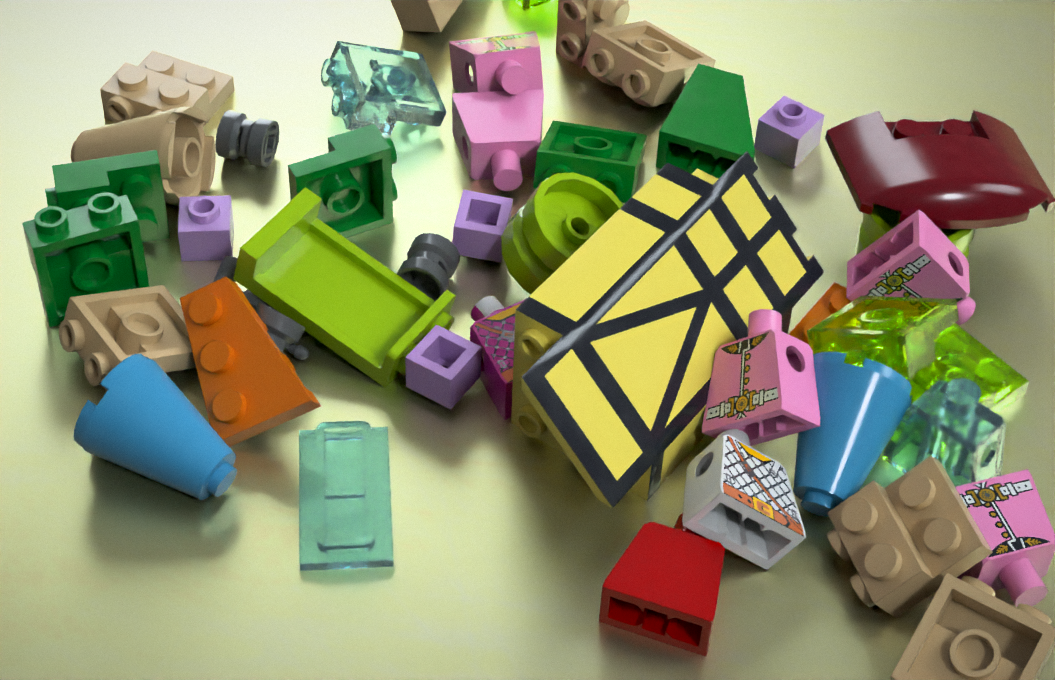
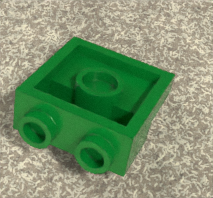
[533,120,647,203]
[288,124,398,238]
[45,150,170,243]
[22,192,150,328]

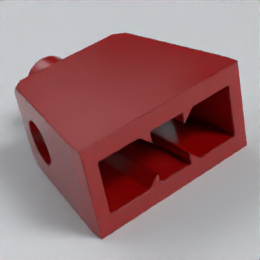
[599,513,725,657]

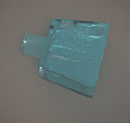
[882,378,1006,487]

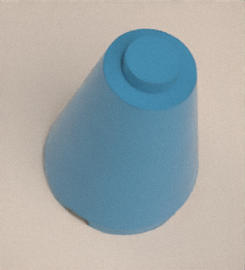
[793,352,913,517]
[73,354,237,500]

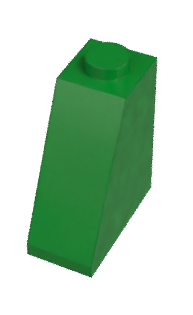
[656,63,755,179]

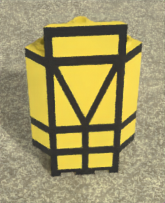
[511,151,824,508]

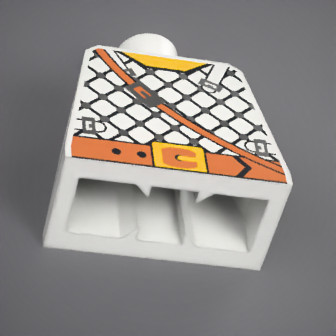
[682,429,806,570]

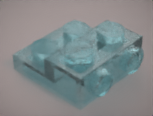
[320,40,447,136]

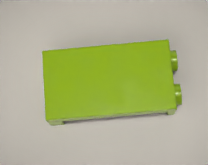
[234,187,456,388]

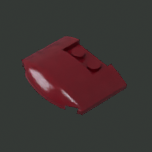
[825,110,1055,229]

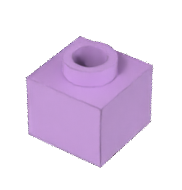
[754,96,824,168]
[452,190,513,263]
[178,195,234,261]
[405,325,482,410]

